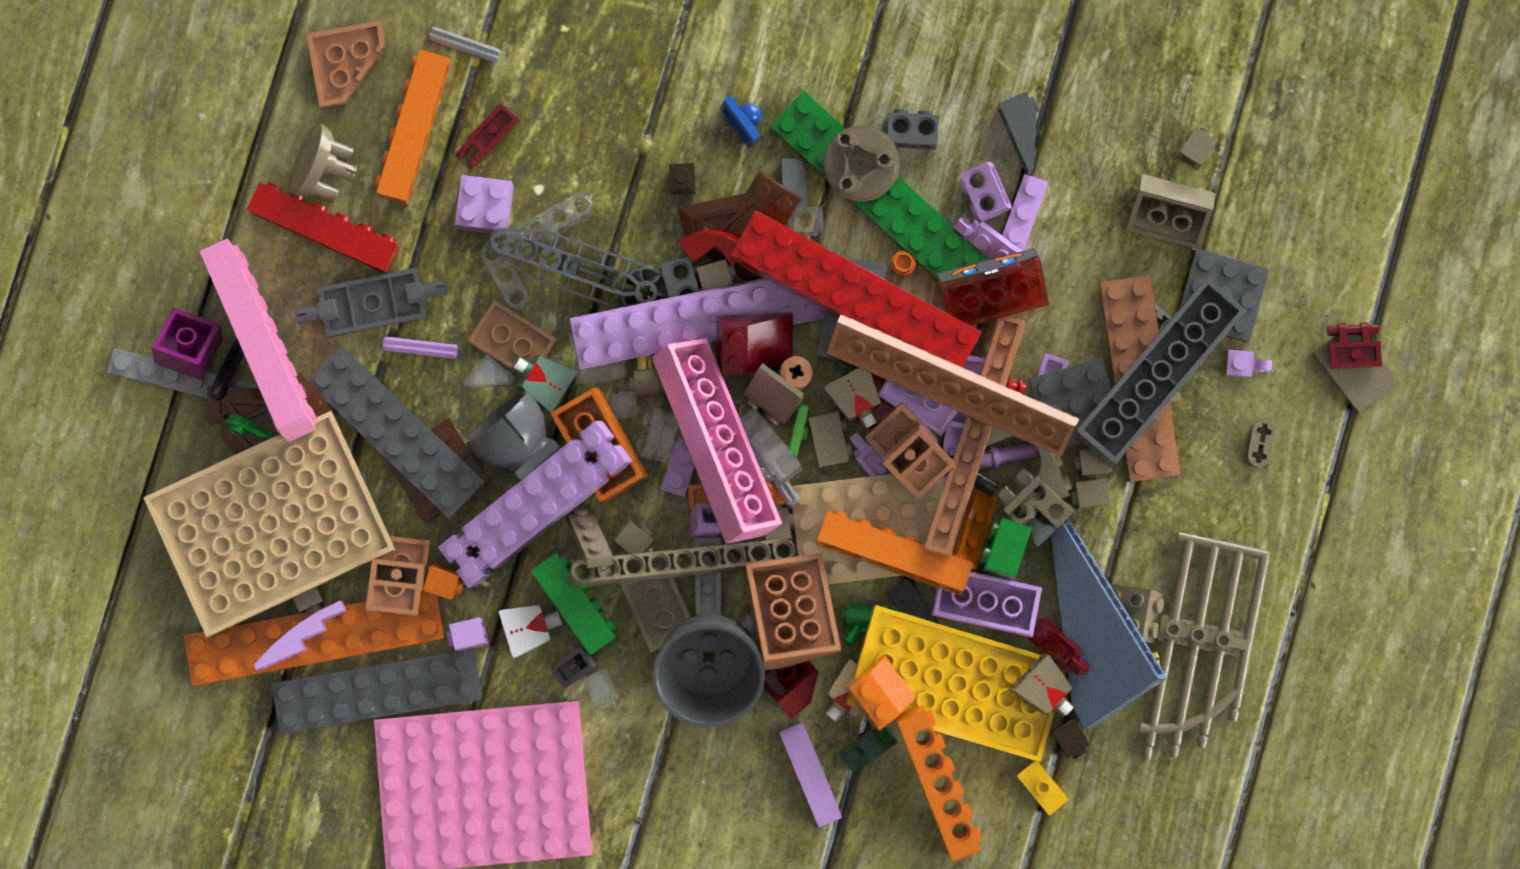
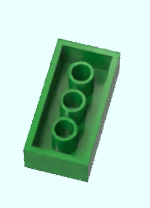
[531,553,618,656]

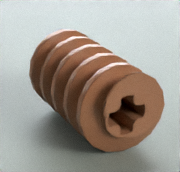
[780,356,813,392]

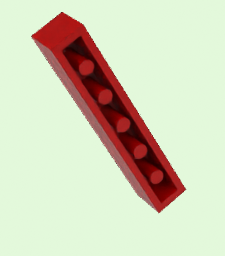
[247,182,400,274]

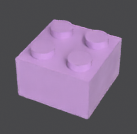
[455,175,514,236]

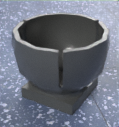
[466,390,559,480]

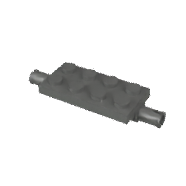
[295,268,448,338]

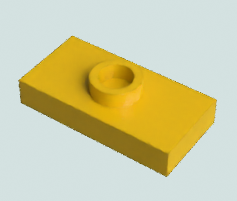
[1016,760,1069,816]

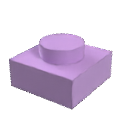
[1037,353,1069,376]

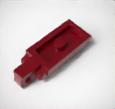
[1028,618,1091,676]

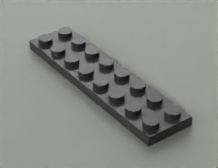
[308,346,486,520]
[272,649,483,734]

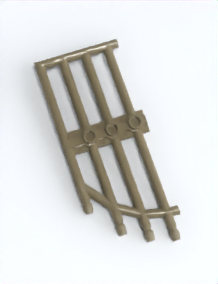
[1138,531,1271,760]

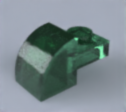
[838,725,898,773]

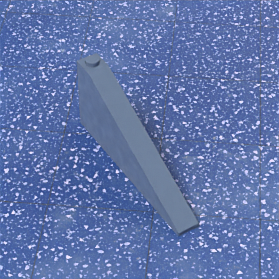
[1049,518,1167,729]

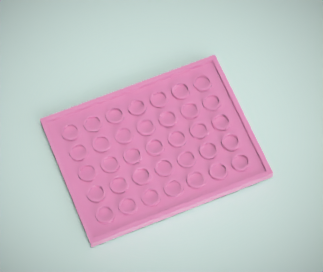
[374,701,592,869]

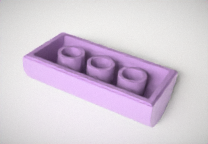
[931,572,1042,638]

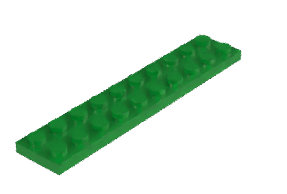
[770,91,989,297]

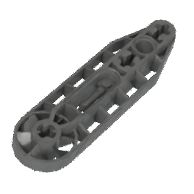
[488,228,669,309]

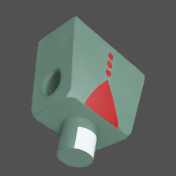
[511,355,577,413]

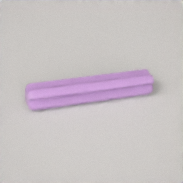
[382,337,458,359]

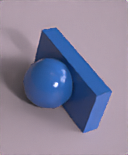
[720,96,762,148]

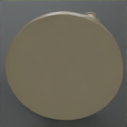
[290,123,357,203]
[824,125,900,202]

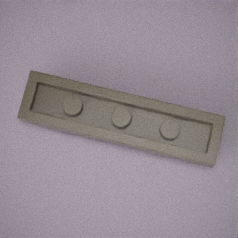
[565,504,613,568]

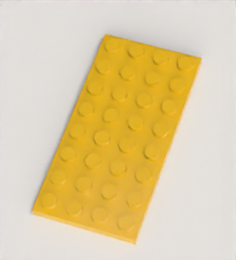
[845,605,1066,762]

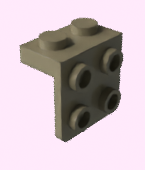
[1110,584,1164,644]

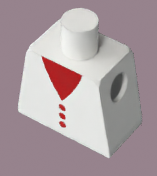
[499,605,563,658]

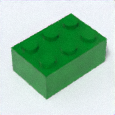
[978,518,1032,580]

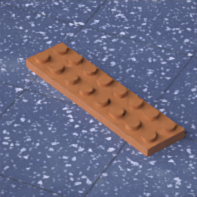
[1099,275,1181,482]

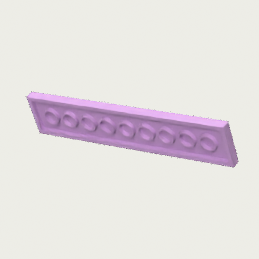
[569,278,826,369]

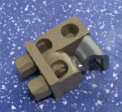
[997,469,1074,546]

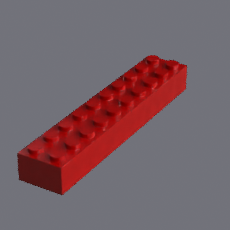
[730,210,982,368]

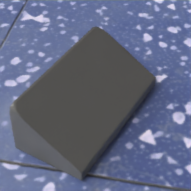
[781,158,808,211]

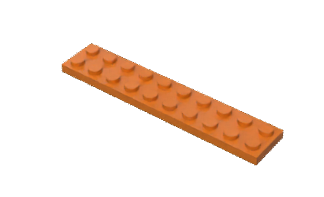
[183,591,445,686]

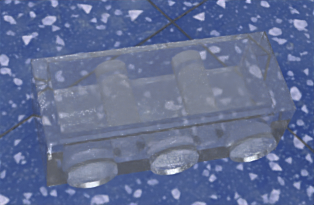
[740,408,802,488]

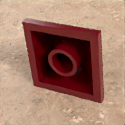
[763,661,819,720]

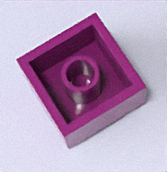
[151,308,223,380]

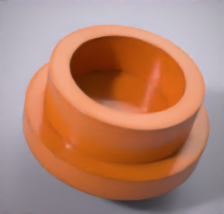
[890,251,916,276]

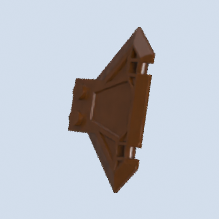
[678,171,802,282]
[205,372,334,454]

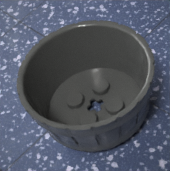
[652,614,765,727]

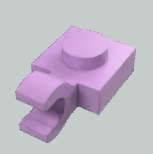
[1225,350,1272,378]

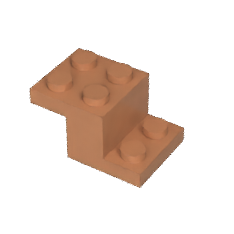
[865,401,955,499]
[365,536,431,616]

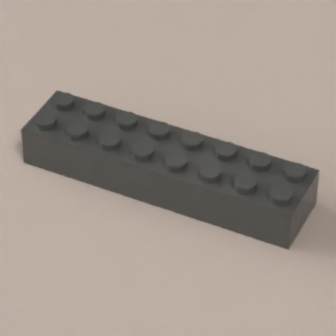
[1072,277,1247,467]

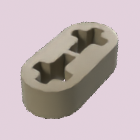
[1246,420,1275,468]

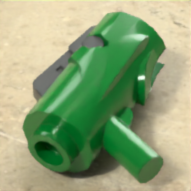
[841,599,900,646]

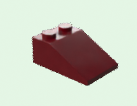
[717,312,793,375]

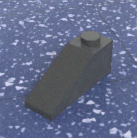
[997,92,1038,175]

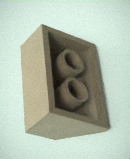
[1126,174,1215,249]

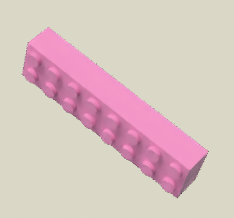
[200,238,317,442]
[652,338,782,544]

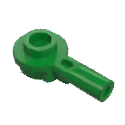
[224,414,275,441]

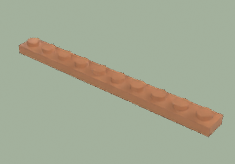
[924,315,1026,558]

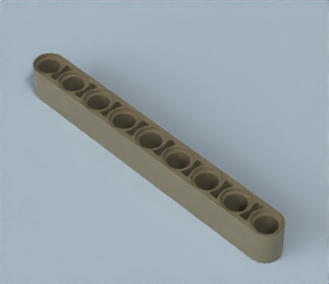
[568,539,795,587]

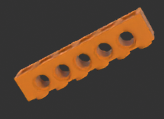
[895,705,982,862]

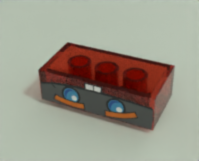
[936,248,1049,326]

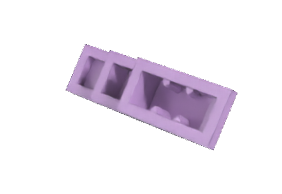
[254,601,347,670]

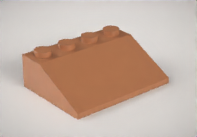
[744,553,841,670]

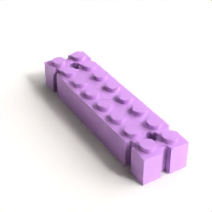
[438,421,633,588]

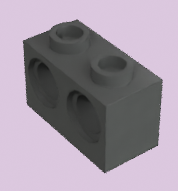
[886,109,939,150]
[660,256,703,298]

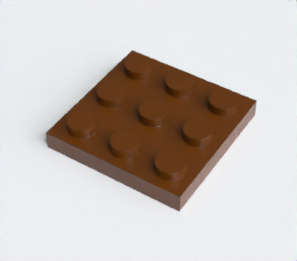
[384,418,490,523]

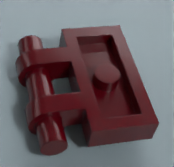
[1327,322,1382,369]

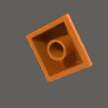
[844,656,915,730]

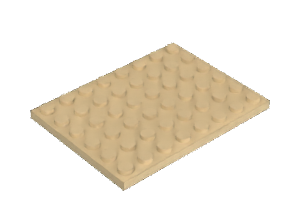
[143,411,396,637]

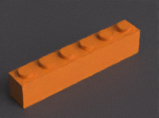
[374,49,451,205]
[816,511,973,596]

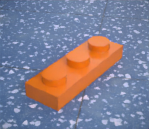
[953,490,998,570]

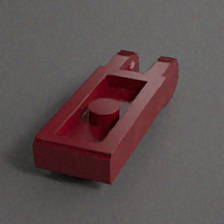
[455,103,520,170]

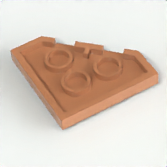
[306,20,386,109]

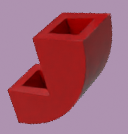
[678,229,740,265]

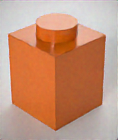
[423,562,465,600]

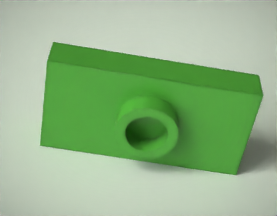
[787,405,810,458]

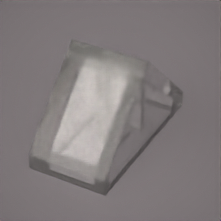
[463,354,516,389]

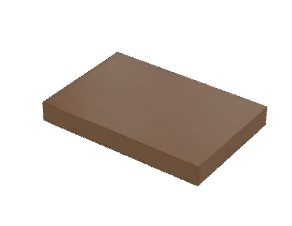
[467,299,558,377]

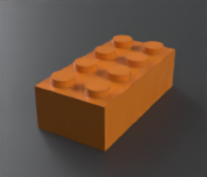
[550,388,649,502]

